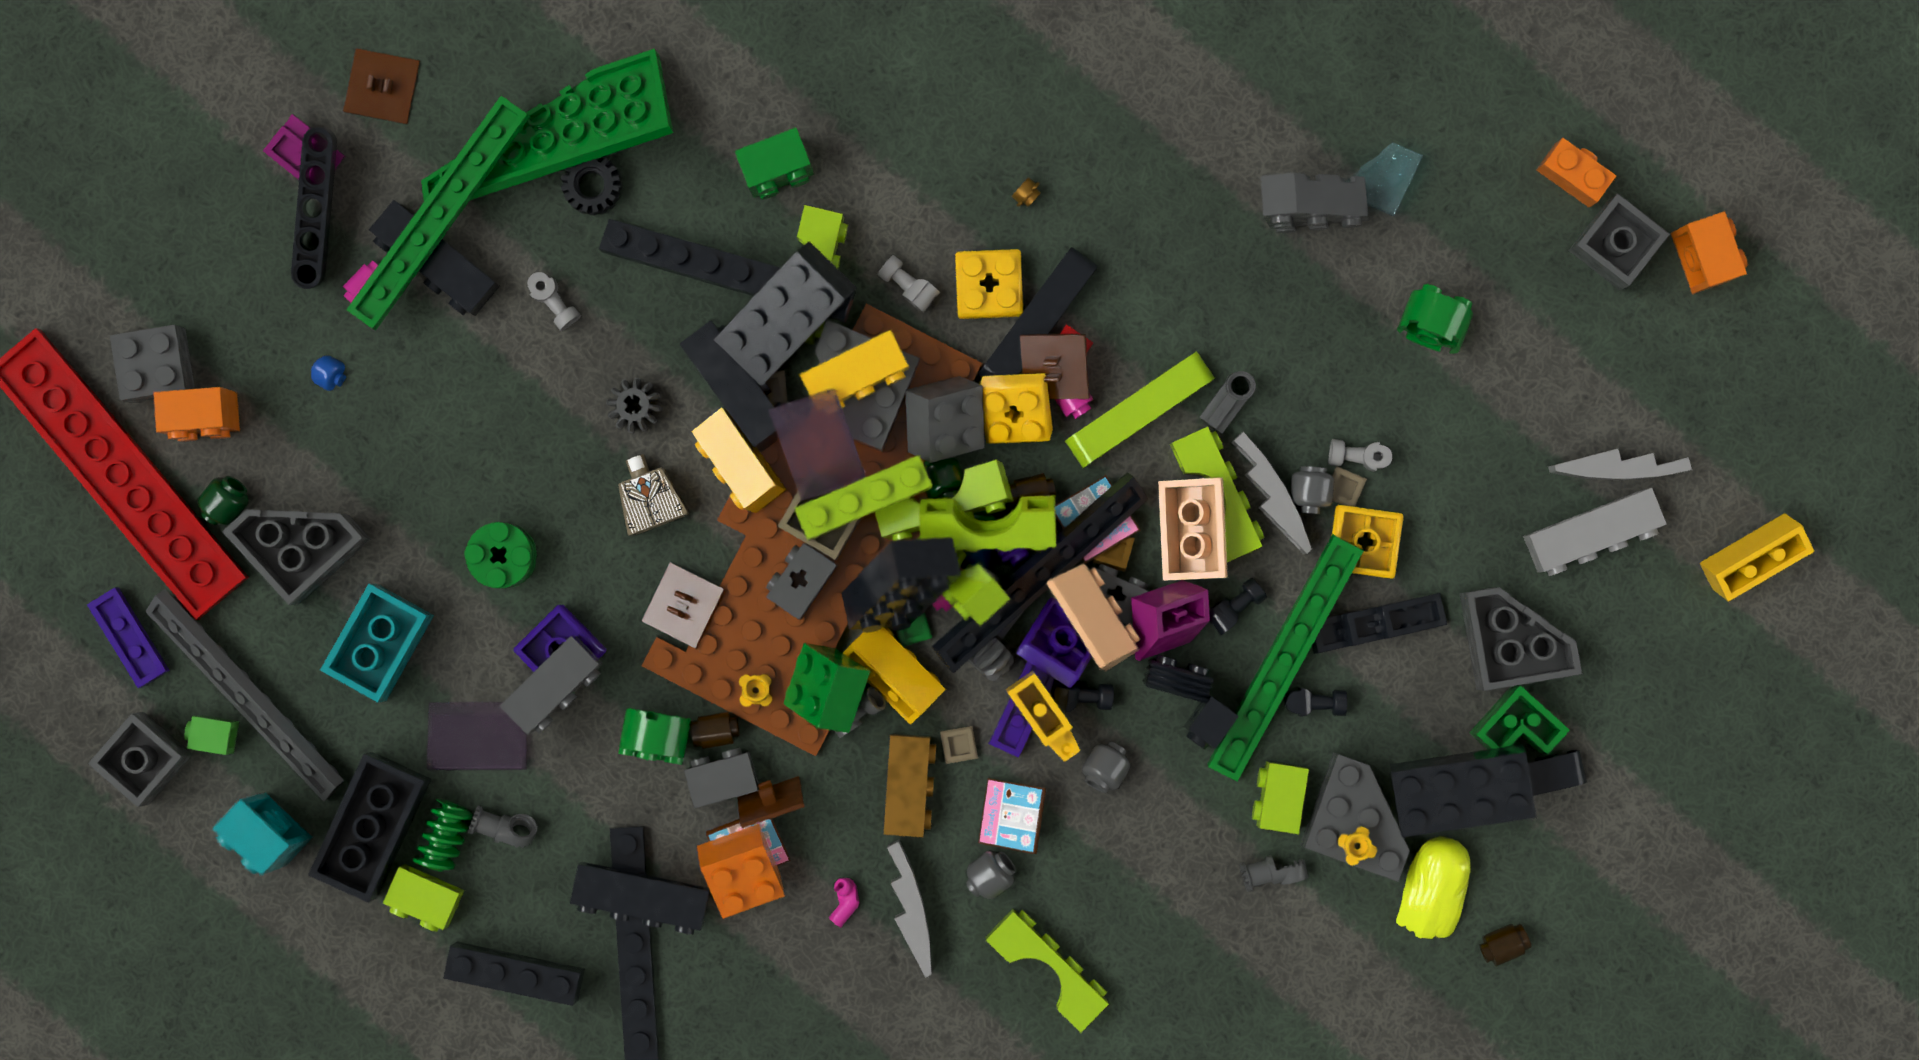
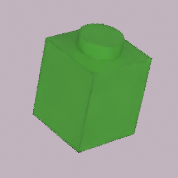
[184,715,239,755]

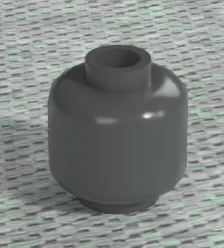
[1290,466,1334,514]
[1082,742,1131,793]
[966,850,1016,900]

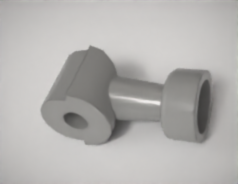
[877,255,940,313]
[527,272,581,331]
[1328,439,1392,472]

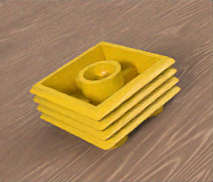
[955,249,1023,319]
[980,373,1053,444]
[1332,505,1404,579]

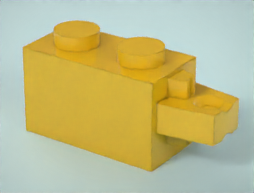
[1005,671,1080,762]

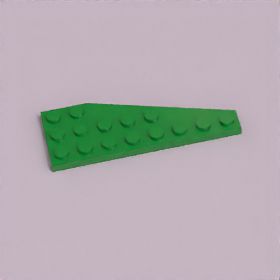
[421,48,673,201]

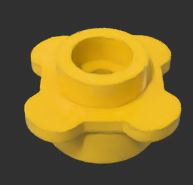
[739,674,772,707]
[1338,827,1377,866]

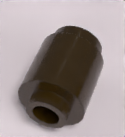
[1009,473,1056,510]
[690,711,740,749]
[1479,924,1532,967]

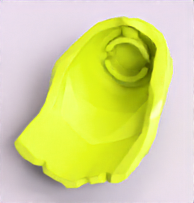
[1396,836,1471,939]

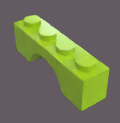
[797,205,848,345]
[1170,427,1264,562]
[795,455,932,541]
[875,460,1014,540]
[919,496,1056,552]
[917,536,1010,626]
[986,909,1109,1033]

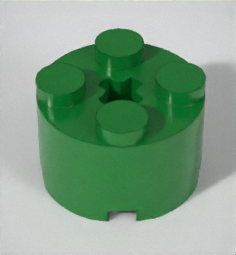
[1397,284,1473,354]
[464,522,537,589]
[618,708,691,765]

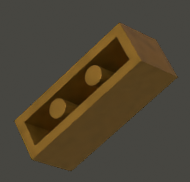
[884,734,936,837]

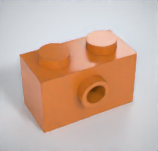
[1536,138,1616,208]

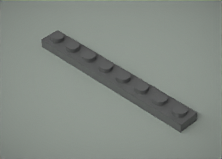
[145,589,344,802]

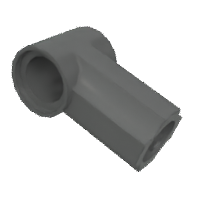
[1199,371,1256,434]

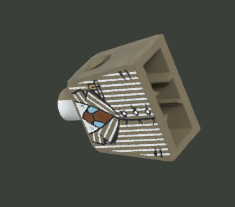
[618,454,690,537]

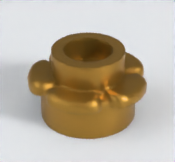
[1011,177,1041,207]

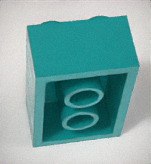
[320,583,434,702]
[212,793,313,875]

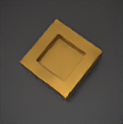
[1094,537,1135,572]

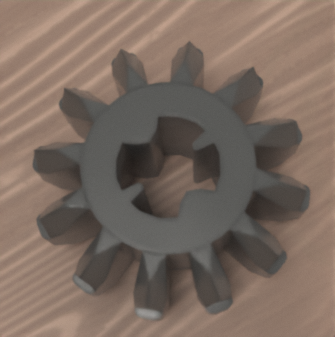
[606,378,663,434]
[968,637,1014,681]

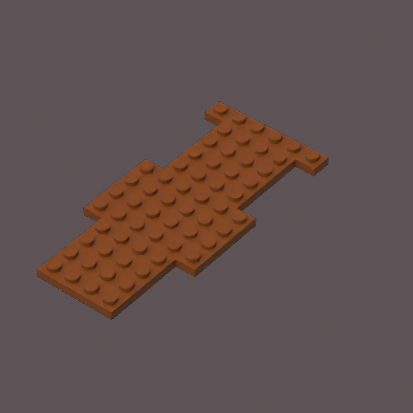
[642,304,982,756]

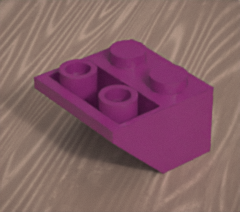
[1131,580,1210,661]

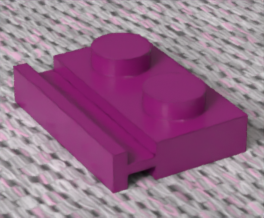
[263,114,346,185]

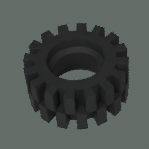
[561,157,623,216]

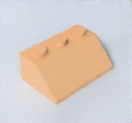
[1158,478,1228,580]
[1046,564,1140,671]

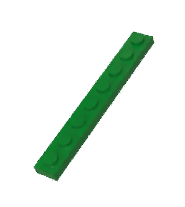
[346,96,530,330]
[1207,534,1363,781]

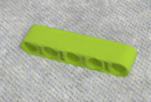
[1065,351,1215,468]

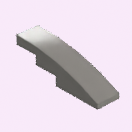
[1231,432,1312,554]
[1548,449,1692,481]
[887,839,932,978]

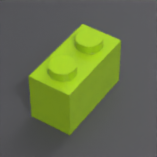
[1252,761,1309,834]
[383,864,465,932]

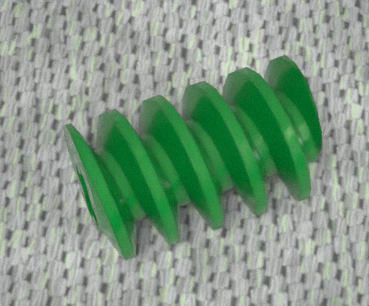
[412,798,474,872]

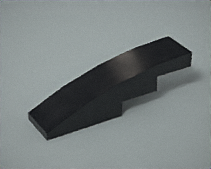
[1312,593,1447,654]

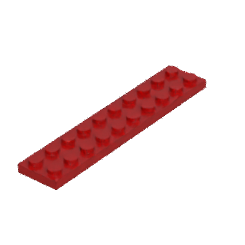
[0,328,249,620]

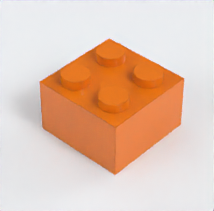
[1671,211,1747,294]
[153,387,240,442]
[697,824,785,919]

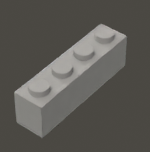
[1523,488,1667,576]

